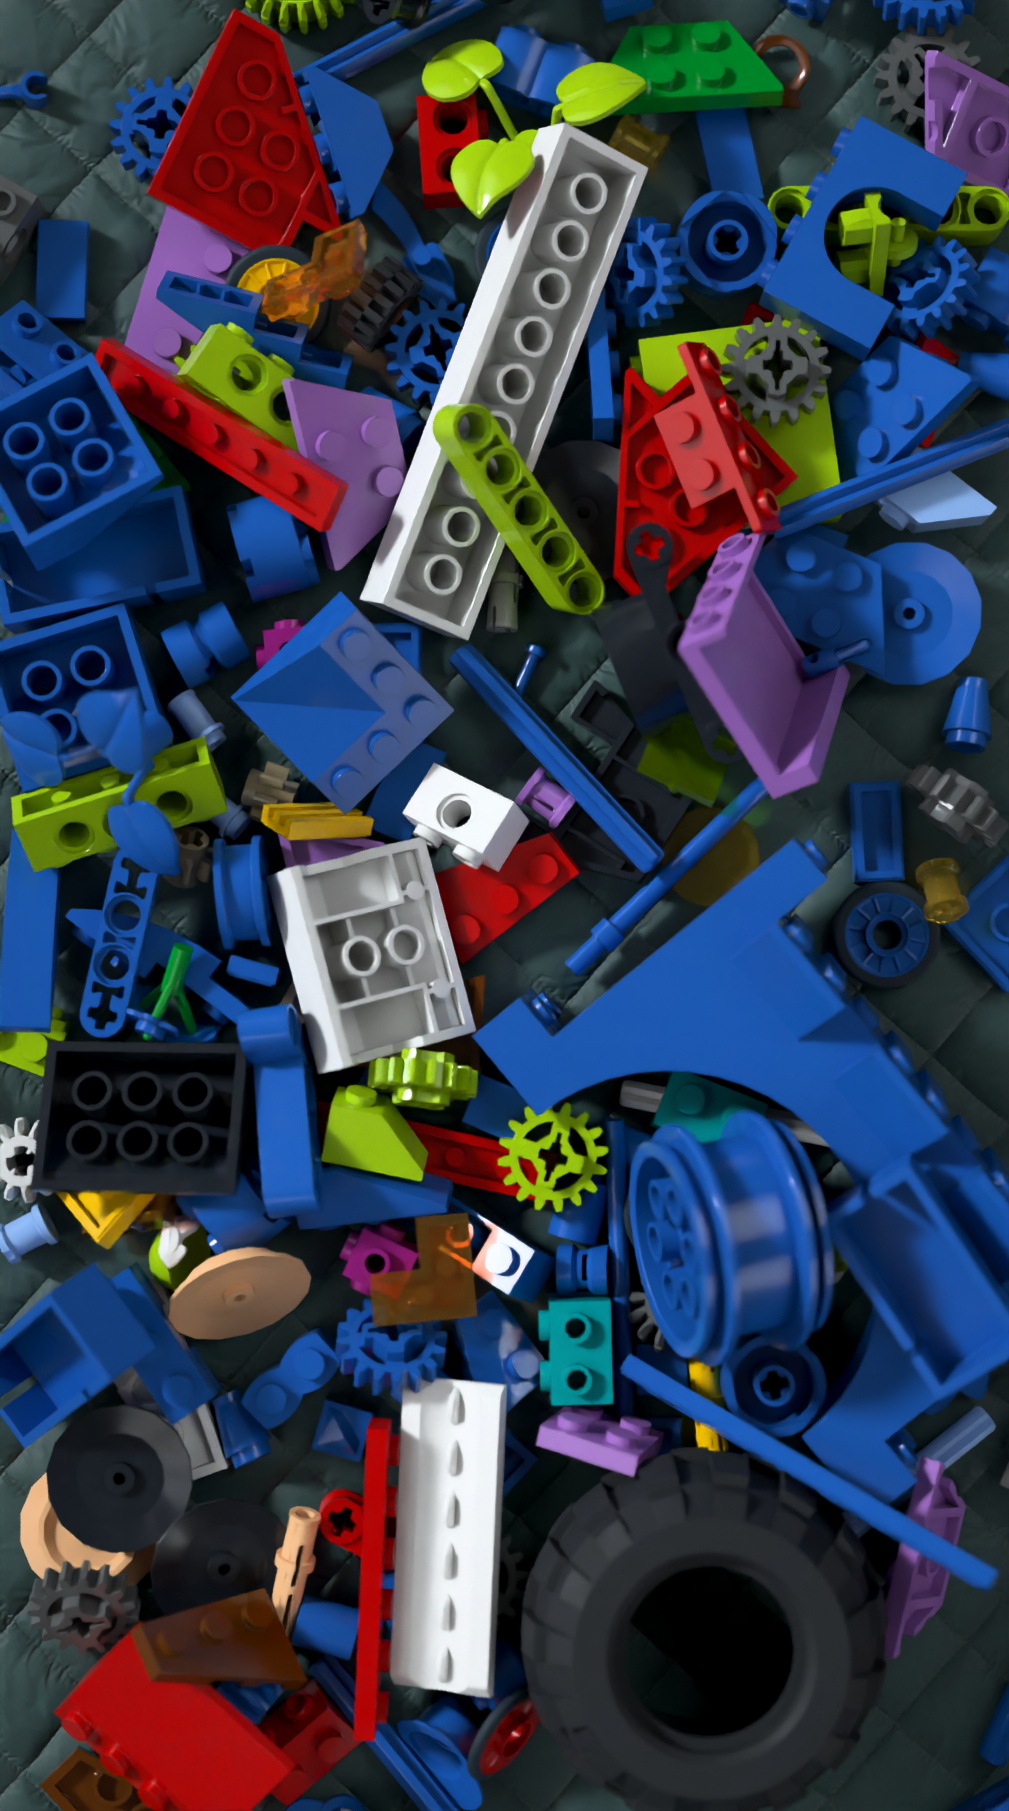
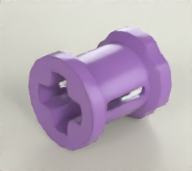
[514,766,576,831]

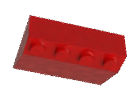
[54,1621,296,1811]

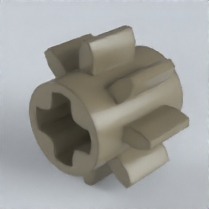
[241,761,300,823]
[162,826,213,888]

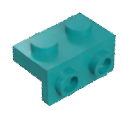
[649,1071,769,1143]

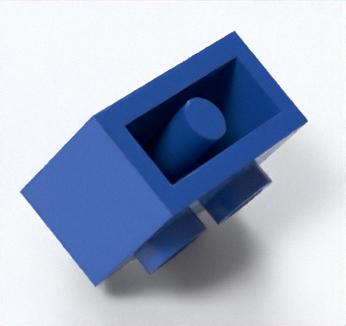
[0,300,89,387]

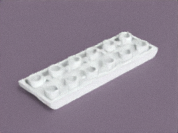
[390,1377,507,1698]

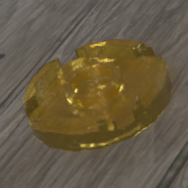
[661,807,760,907]

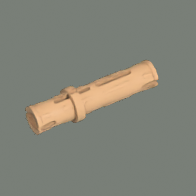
[271,1506,321,1646]

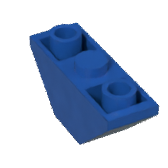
[297,66,394,225]

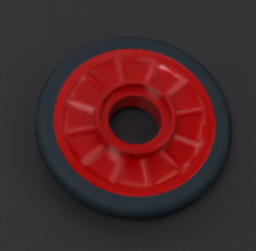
[467,1684,541,1781]

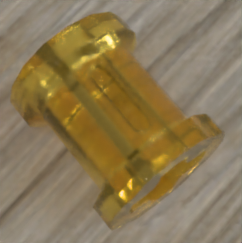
[608,114,671,177]
[915,857,969,924]

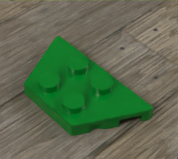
[609,21,783,116]

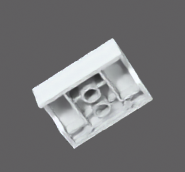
[266,837,476,1074]

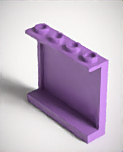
[678,533,851,799]

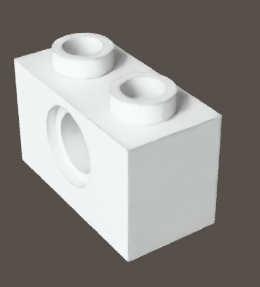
[403,763,530,872]

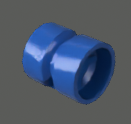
[160,600,252,689]

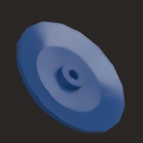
[861,542,982,685]

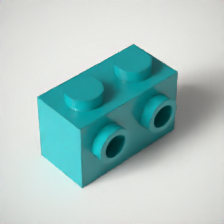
[538,1296,613,1405]

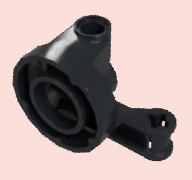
[591,522,745,764]

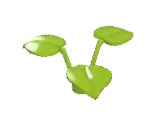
[422,39,647,219]

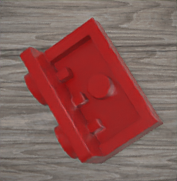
[256,1679,362,1807]

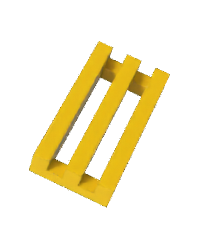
[261,802,374,840]

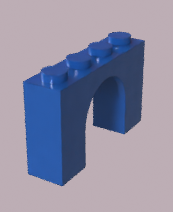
[757,115,968,362]

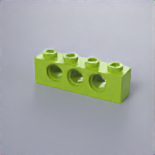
[176,322,300,454]
[11,736,228,873]

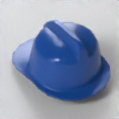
[397,1695,483,1810]

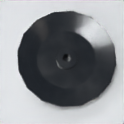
[515,440,620,584]
[46,1404,193,1553]
[150,1497,287,1616]

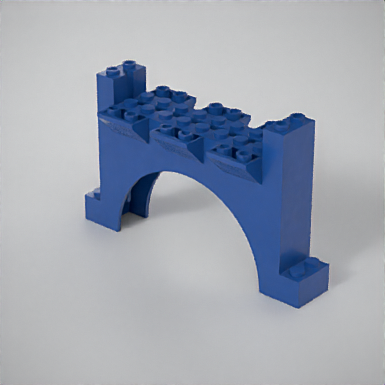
[472,836,1009,1505]

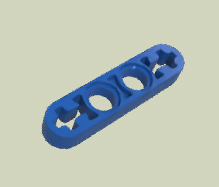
[80,849,161,1037]

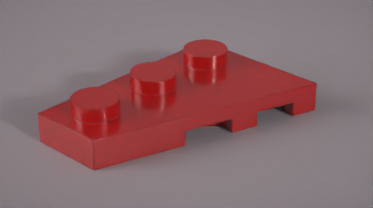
[434,832,582,964]

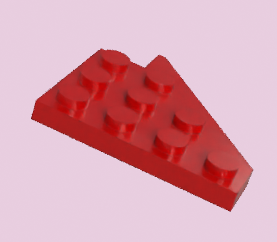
[145,8,344,251]
[613,367,799,596]

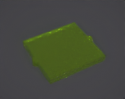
[636,719,736,808]

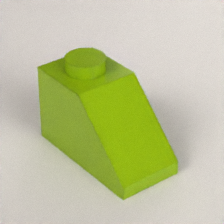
[321,1085,428,1181]

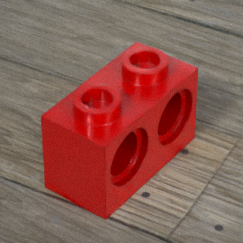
[416,92,489,210]

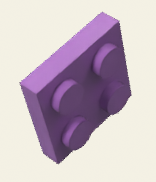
[536,1404,664,1477]

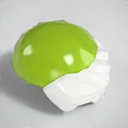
[148,1215,211,1291]

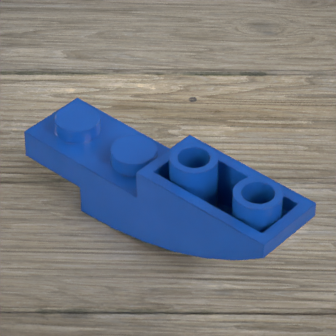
[65,908,254,1026]

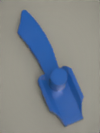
[372,181,458,309]

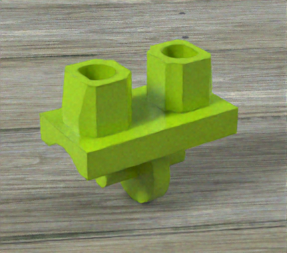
[833,191,918,296]

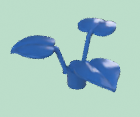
[0,689,182,876]

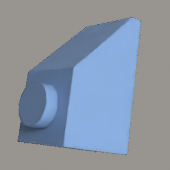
[874,446,997,533]

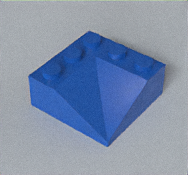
[0,352,164,572]
[231,591,454,815]
[0,602,174,793]

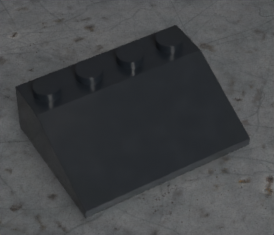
[31,1041,256,1196]

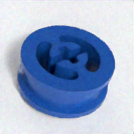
[213,835,273,950]

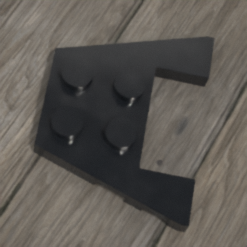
[515,680,695,884]

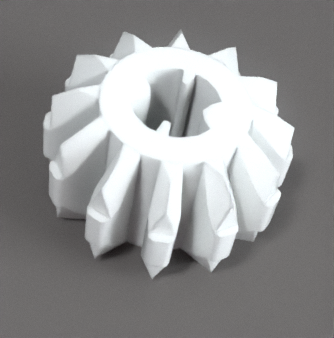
[0,1117,54,1203]

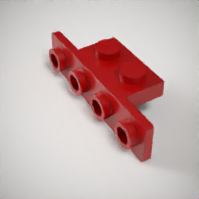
[653,341,782,535]

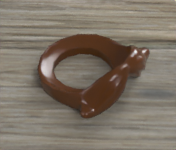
[752,34,810,110]

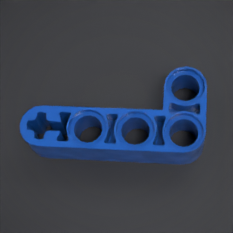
[237,1003,325,1219]

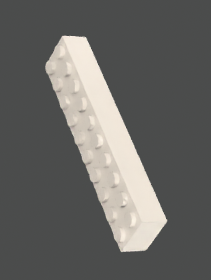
[360,123,648,640]

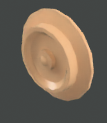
[167,1247,311,1340]
[20,1473,159,1586]

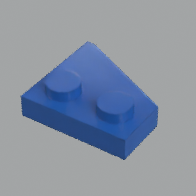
[450,1290,546,1413]

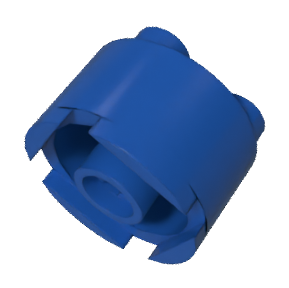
[674,190,778,301]
[226,496,321,603]
[176,1155,294,1255]
[719,1332,826,1438]

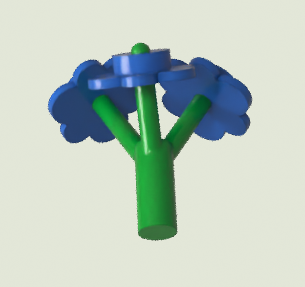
[115,943,222,1043]

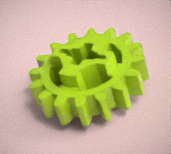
[367,1048,479,1110]
[498,1102,608,1212]

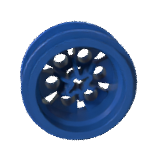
[629,1110,833,1366]

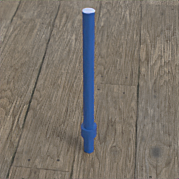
[564,776,769,977]
[604,1118,636,1418]

